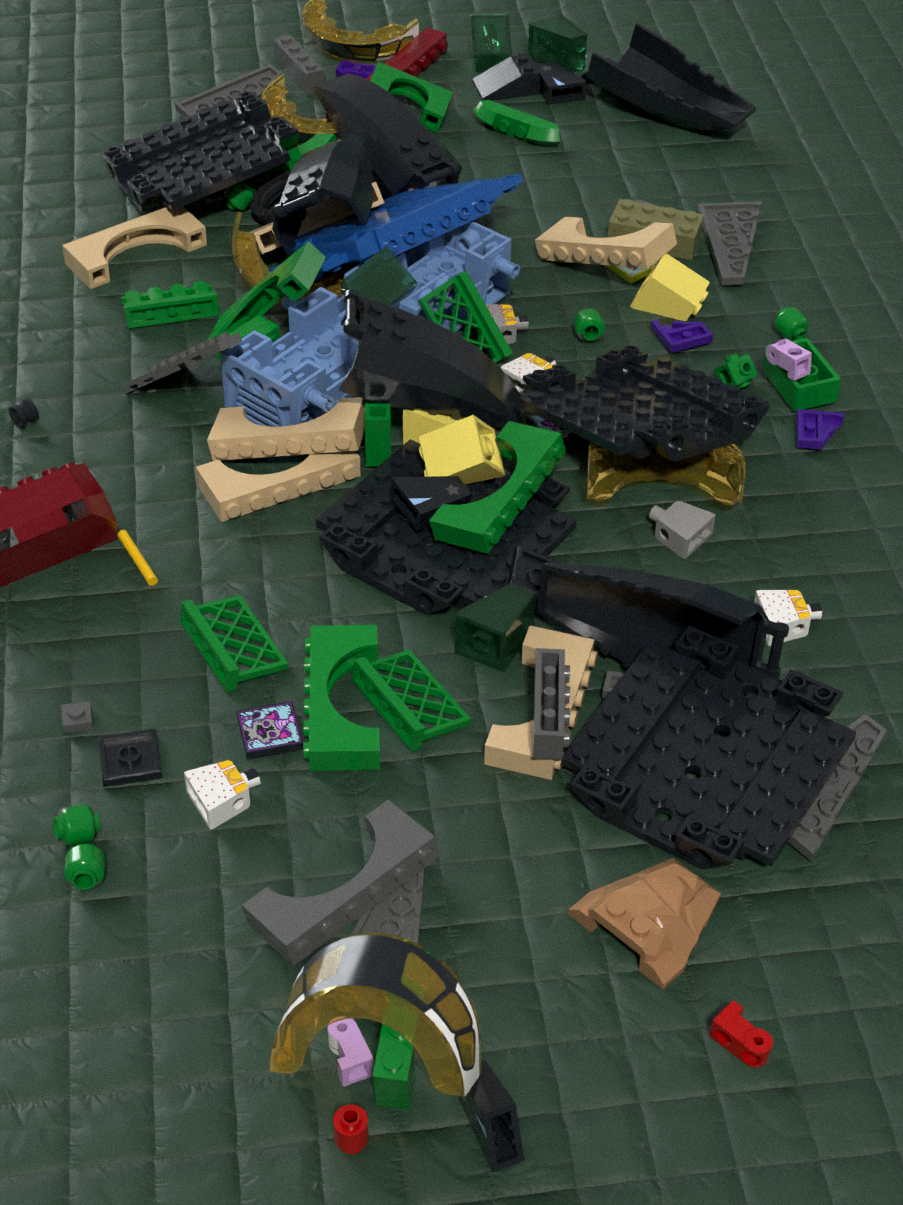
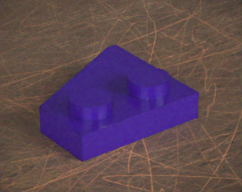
[336,60,376,79]
[651,320,713,353]
[796,409,845,450]

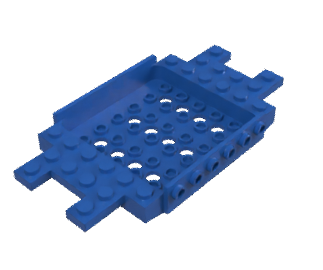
[262,174,523,280]

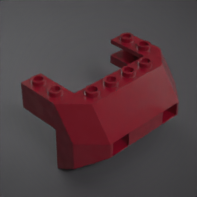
[0,462,117,588]

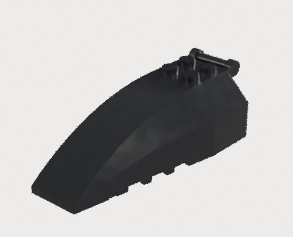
[581,23,756,130]
[313,74,462,200]
[272,133,374,254]
[339,289,522,429]
[537,562,789,697]

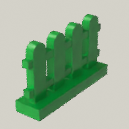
[121,281,219,329]

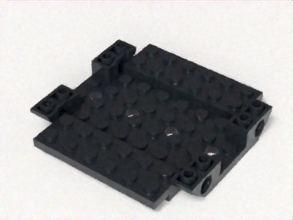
[102,91,299,212]
[519,345,769,462]
[316,439,577,615]
[561,625,856,869]

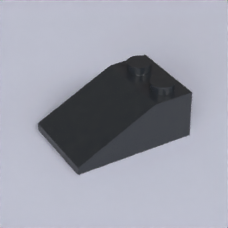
[472,54,541,101]

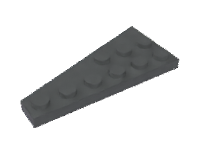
[698,201,762,286]
[121,331,242,394]

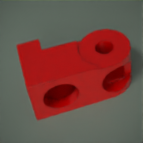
[709,1000,773,1068]

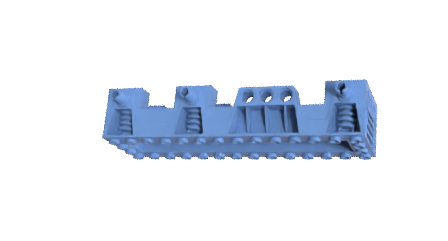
[219,221,520,427]

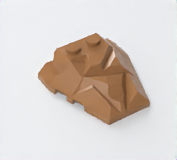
[568,858,721,989]

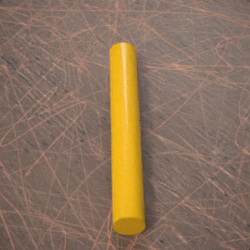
[117,530,158,586]

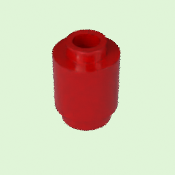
[333,1105,369,1154]

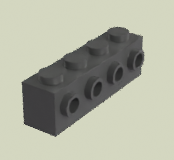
[273,35,326,95]
[533,648,570,760]

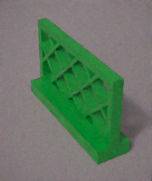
[418,270,512,363]
[180,595,289,692]
[351,649,471,752]

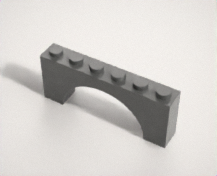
[242,800,440,966]

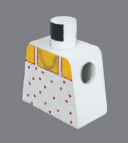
[500,353,556,397]
[754,590,822,646]
[184,760,261,830]

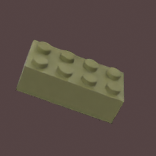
[608,199,704,260]

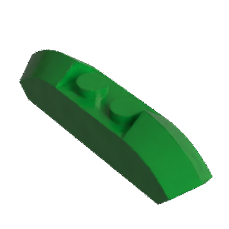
[473,100,560,147]

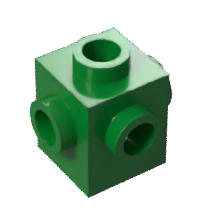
[714,353,757,388]

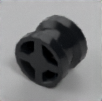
[8,398,39,429]

